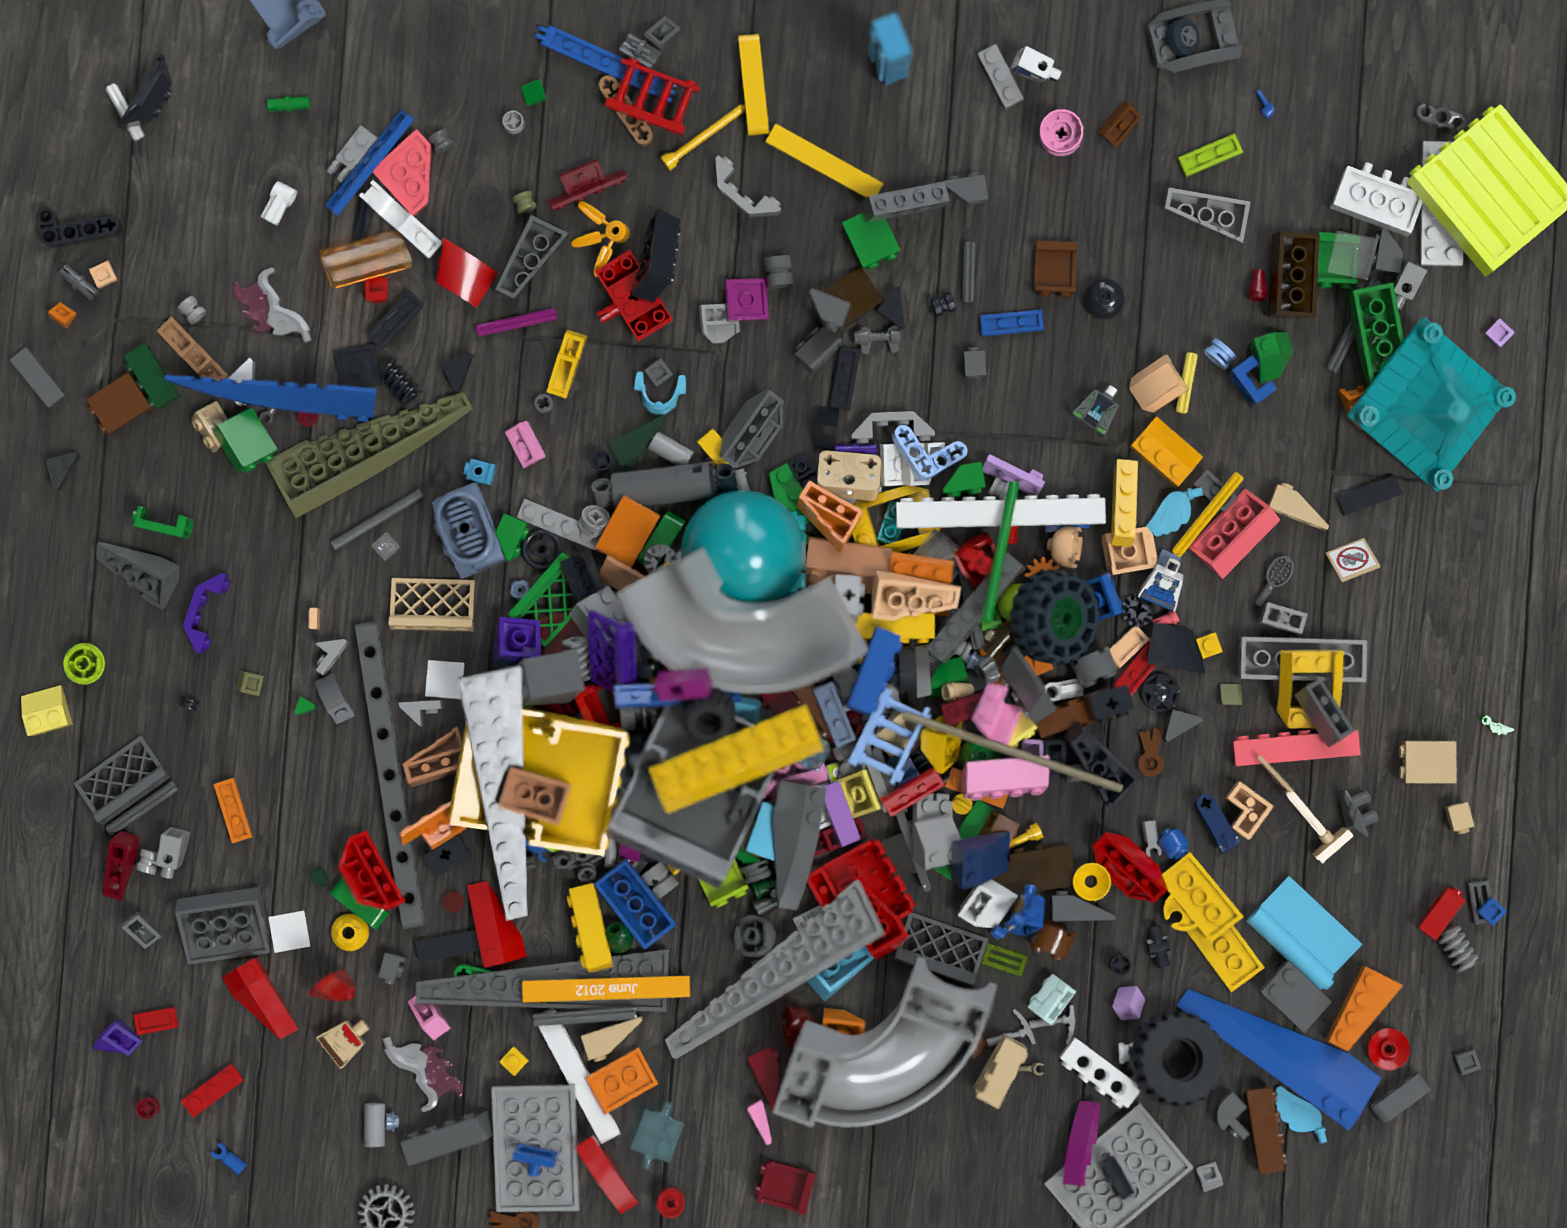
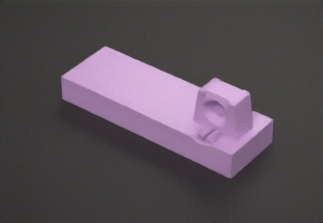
[982,454,1045,496]

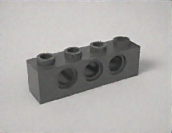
[861,181,950,223]

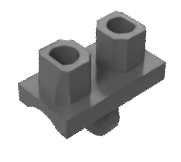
[619,33,661,69]

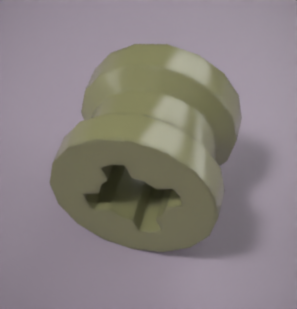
[512,191,537,214]

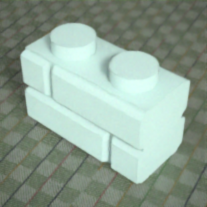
[1028,974,1076,1025]

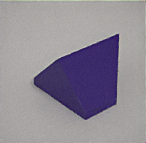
[91,1019,142,1056]

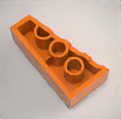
[1325,965,1403,1051]

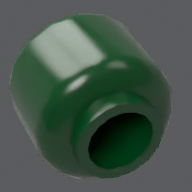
[605,922,634,953]

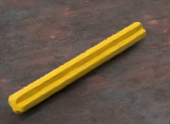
[1172,472,1243,557]

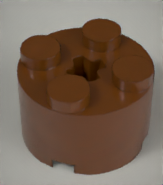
[1028,919,1076,960]

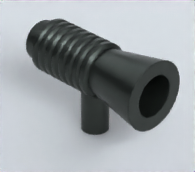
[752,890,779,918]

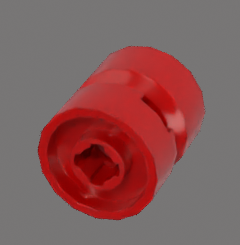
[657,1187,685,1218]

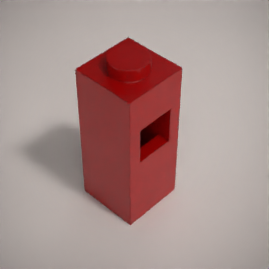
[1416,887,1466,940]

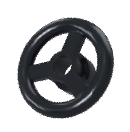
[521,529,563,570]

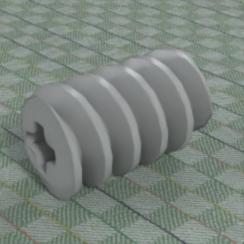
[562,636,591,682]
[1439,925,1478,973]

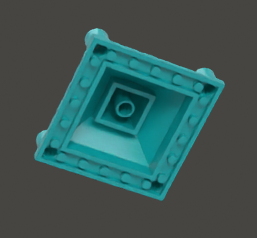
[1346,317,1516,492]

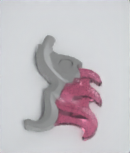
[233,268,312,343]
[382,1036,463,1112]

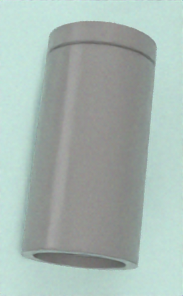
[648,431,694,465]
[364,1103,385,1147]

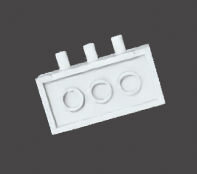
[1330,162,1423,237]

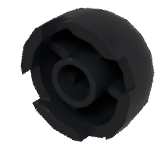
[1083,278,1125,320]

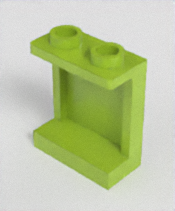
[699,859,749,908]

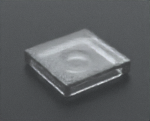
[1327,231,1378,280]

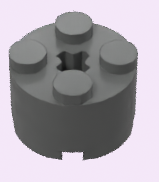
[1070,646,1118,688]

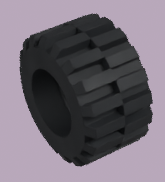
[683,687,736,745]

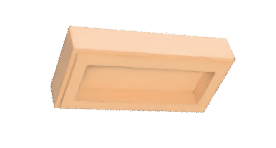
[1110,626,1150,668]

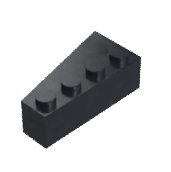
[631,210,681,303]
[1064,721,1140,810]

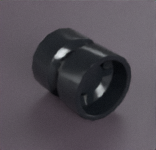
[636,644,665,678]

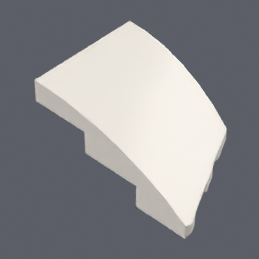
[880,442,945,486]

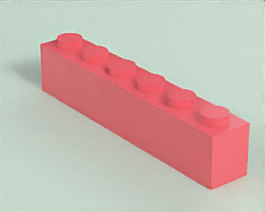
[1231,730,1360,766]

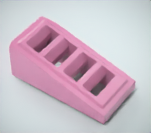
[747,1099,772,1145]

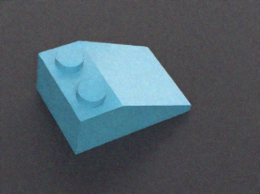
[807,946,874,1001]

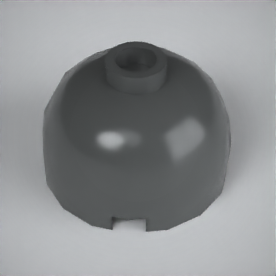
[734,915,776,957]

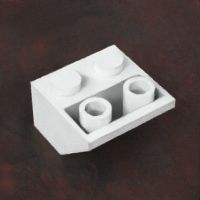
[958,879,1018,928]

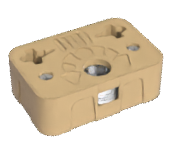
[817,451,881,501]

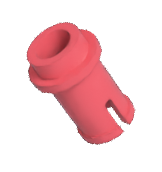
[1152,610,1180,625]

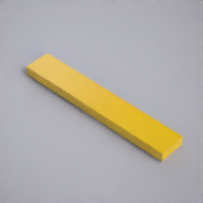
[766,124,883,198]

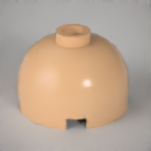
[1047,526,1082,568]

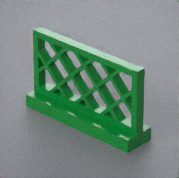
[508,552,594,647]

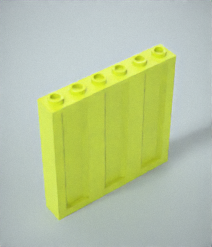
[1406,104,1567,277]

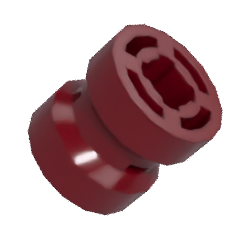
[136,1096,160,1119]

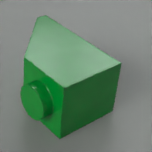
[930,657,969,699]

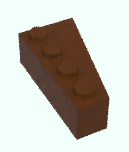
[791,681,852,741]
[1031,687,1115,739]

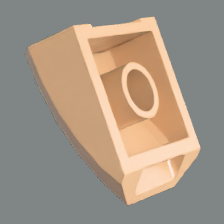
[1129,355,1189,413]
[1102,527,1157,576]

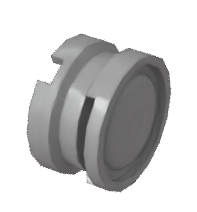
[578,505,610,538]

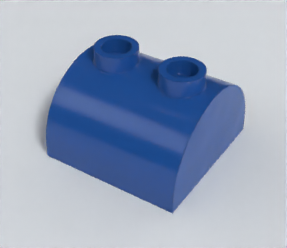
[1086,573,1124,622]

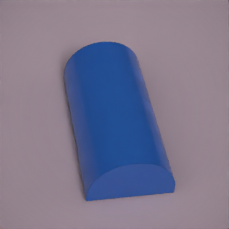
[594,858,677,950]

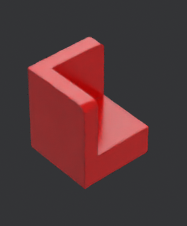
[365,276,389,303]

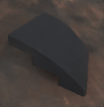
[1146,623,1205,674]

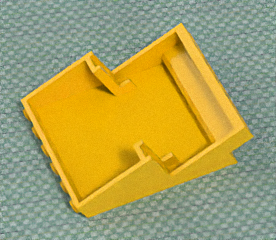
[448,705,629,855]

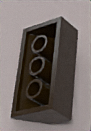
[1268,232,1320,318]

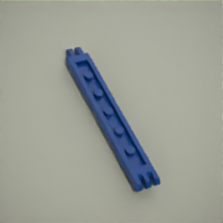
[534,25,678,103]

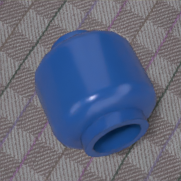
[1158,828,1189,860]

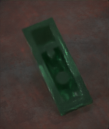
[609,415,666,468]

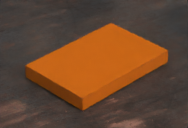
[595,495,660,568]
[584,1047,658,1115]

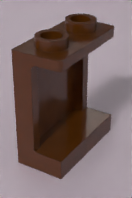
[1033,241,1078,298]
[86,373,154,435]

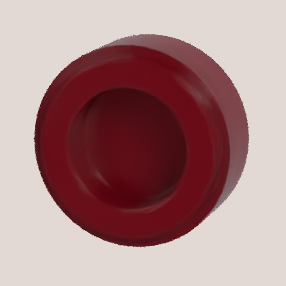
[297,413,319,427]

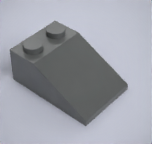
[1258,960,1332,1033]

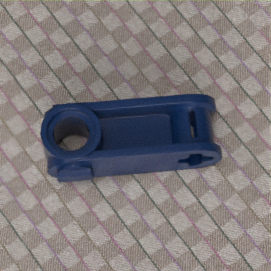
[1195,794,1241,854]

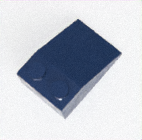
[951,831,1010,889]

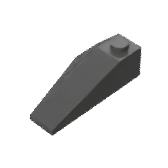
[96,542,180,610]

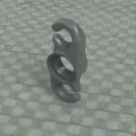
[1416,103,1466,132]

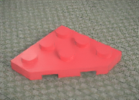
[372,129,431,217]

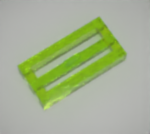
[982,943,1028,976]

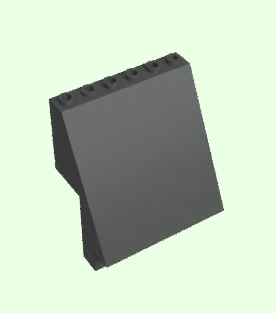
[605,705,776,889]

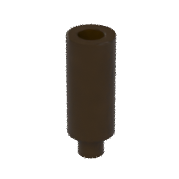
[984,625,1014,660]

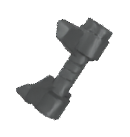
[854,326,901,354]

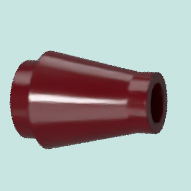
[1247,270,1268,302]

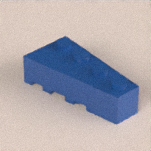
[843,627,902,716]

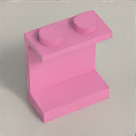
[973,683,1022,746]

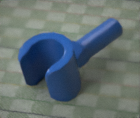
[1256,90,1274,119]

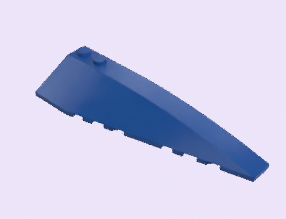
[165,375,376,422]
[1176,989,1382,1130]

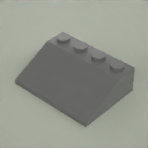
[175,887,270,965]

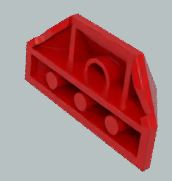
[337,831,406,910]
[1092,832,1168,903]

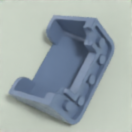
[250,0,325,49]

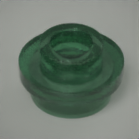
[310,867,328,887]

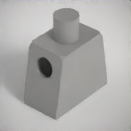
[1394,261,1427,310]
[156,827,190,879]

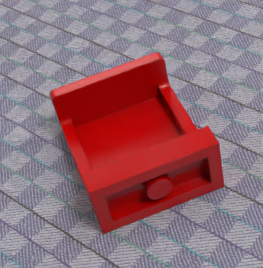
[575,683,622,729]

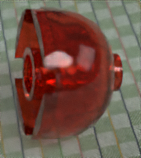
[782,1006,818,1048]

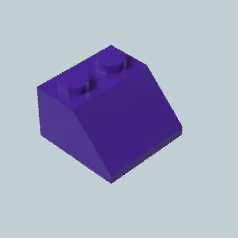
[494,617,541,667]

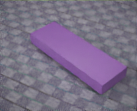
[822,781,860,847]

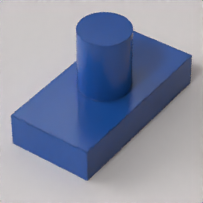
[513,1143,559,1177]

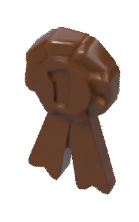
[1138,727,1164,777]
[489,1211,539,1228]

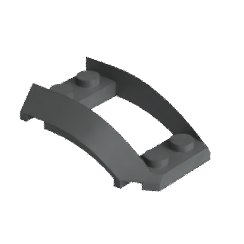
[1146,0,1242,74]

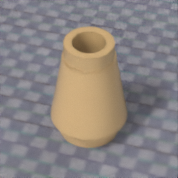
[941,682,974,703]

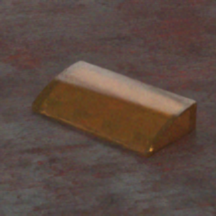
[319,230,412,289]

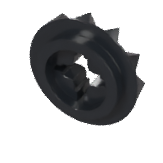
[1121,594,1154,627]

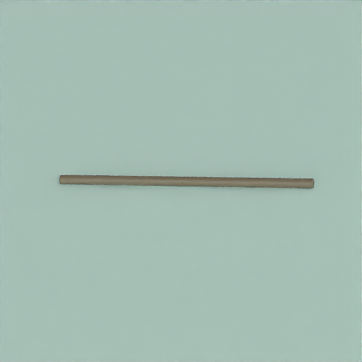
[902,711,1123,793]

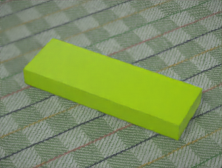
[1178,134,1243,178]

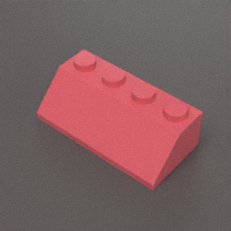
[1188,488,1280,579]

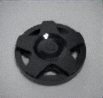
[1141,673,1180,712]

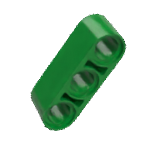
[636,510,686,569]
[330,877,390,930]

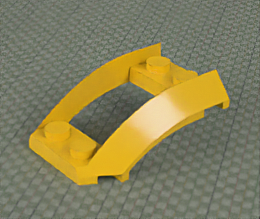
[852,485,941,554]
[1276,650,1344,728]

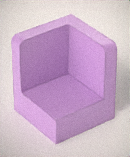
[1021,739,1044,756]
[1112,986,1145,1020]

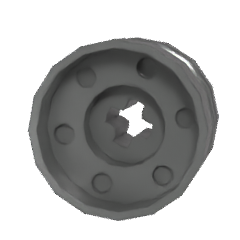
[620,706,660,731]

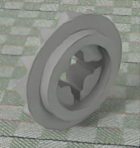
[644,544,677,574]

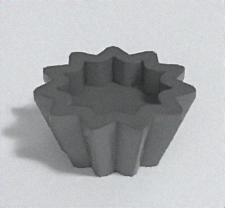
[974,654,1001,683]

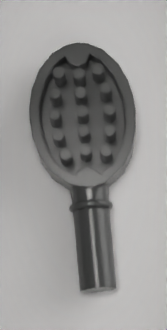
[1255,556,1294,607]

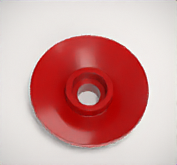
[1368,1028,1410,1070]

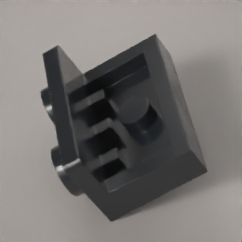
[560,550,605,600]

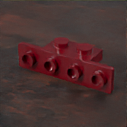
[548,159,627,210]

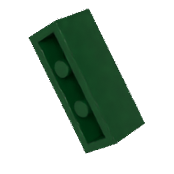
[124,343,181,410]

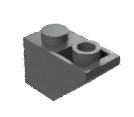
[945,173,988,205]
[1370,228,1403,276]

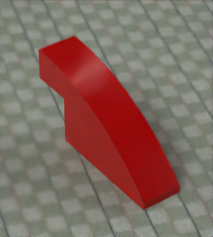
[575,1134,639,1214]

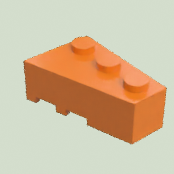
[797,481,864,553]

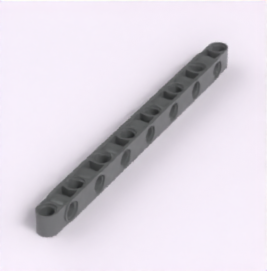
[355,621,425,929]

